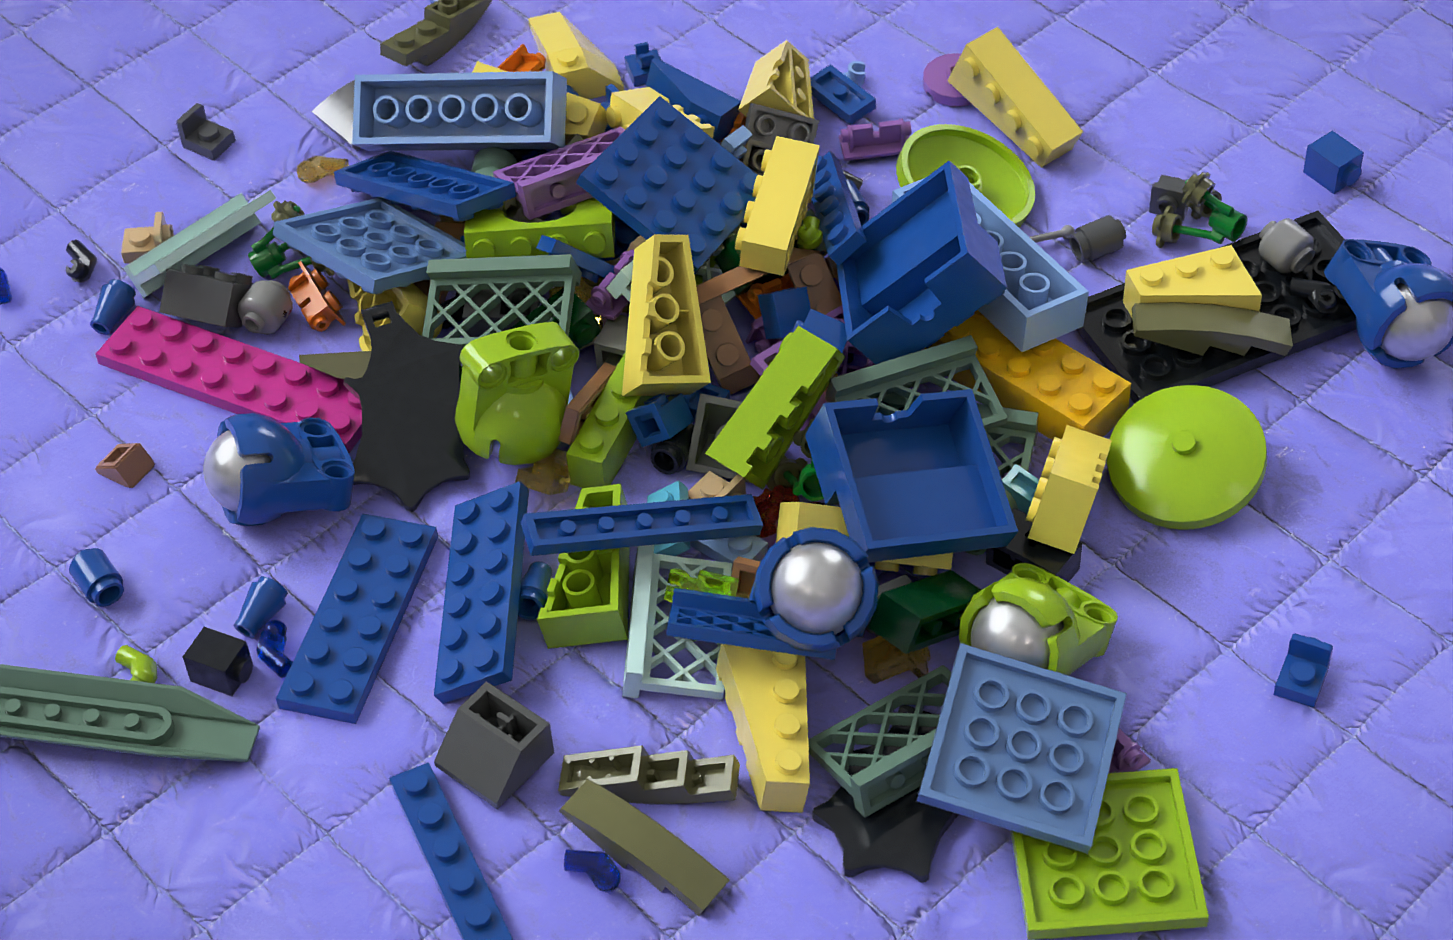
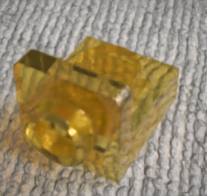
[515,448,571,495]

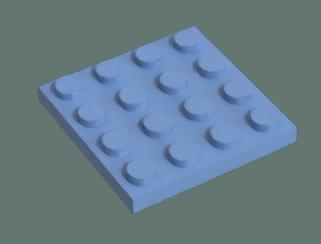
[273,198,466,294]
[917,643,1127,853]

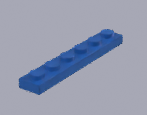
[812,151,866,266]
[521,494,763,556]
[389,762,513,940]

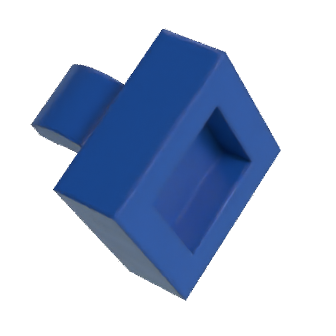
[624,42,662,87]

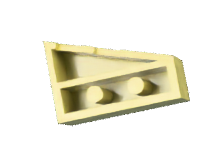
[738,40,814,119]

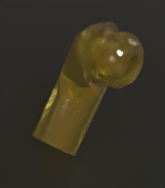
[296,156,349,183]

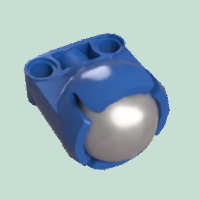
[1324,239,1453,369]
[203,413,355,526]
[748,527,879,653]

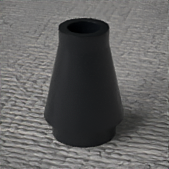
[650,423,694,474]

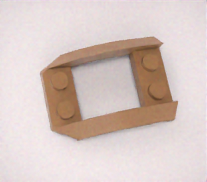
[696,248,843,395]

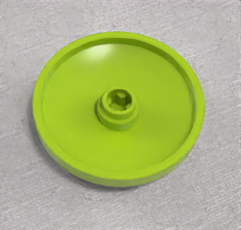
[896,124,1035,227]
[1107,385,1267,530]

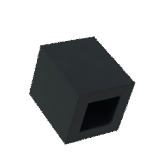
[182,626,253,696]

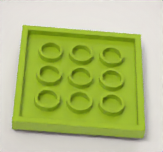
[1010,768,1209,940]

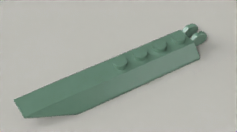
[0,664,260,762]

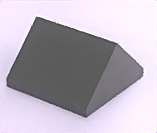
[686,394,751,483]

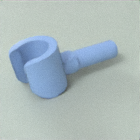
[842,61,866,87]

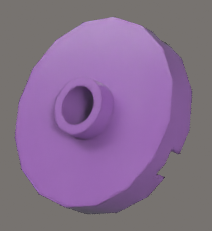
[923,53,972,107]

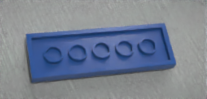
[334,151,517,221]
[434,481,529,704]
[276,513,438,724]

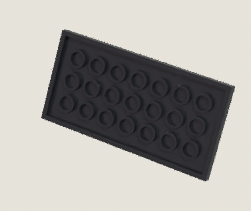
[1076,211,1357,404]

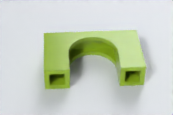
[464,197,615,258]

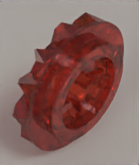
[753,485,800,538]

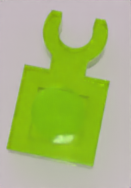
[664,568,739,603]

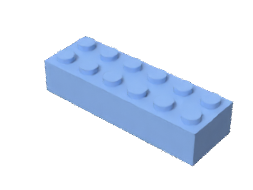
[352,71,567,151]
[891,178,1089,352]

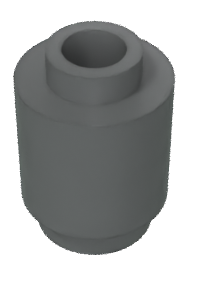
[1069,215,1126,261]

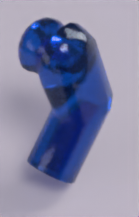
[257,620,293,678]
[564,849,621,892]

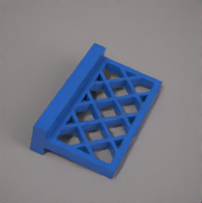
[666,588,837,660]

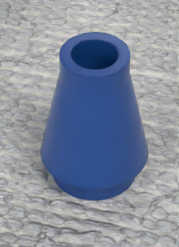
[90,279,136,335]
[518,561,552,620]
[233,576,288,638]

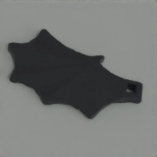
[344,301,470,512]
[813,705,960,882]

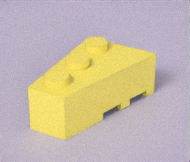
[1123,245,1262,318]

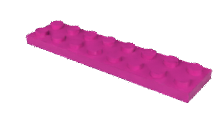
[95,306,362,453]

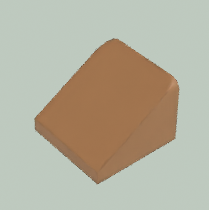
[95,443,155,488]

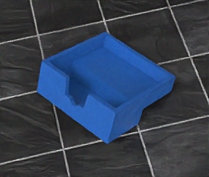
[836,161,1007,365]
[805,389,1019,563]

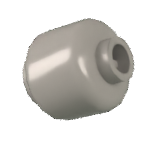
[1259,218,1315,274]
[238,280,293,335]

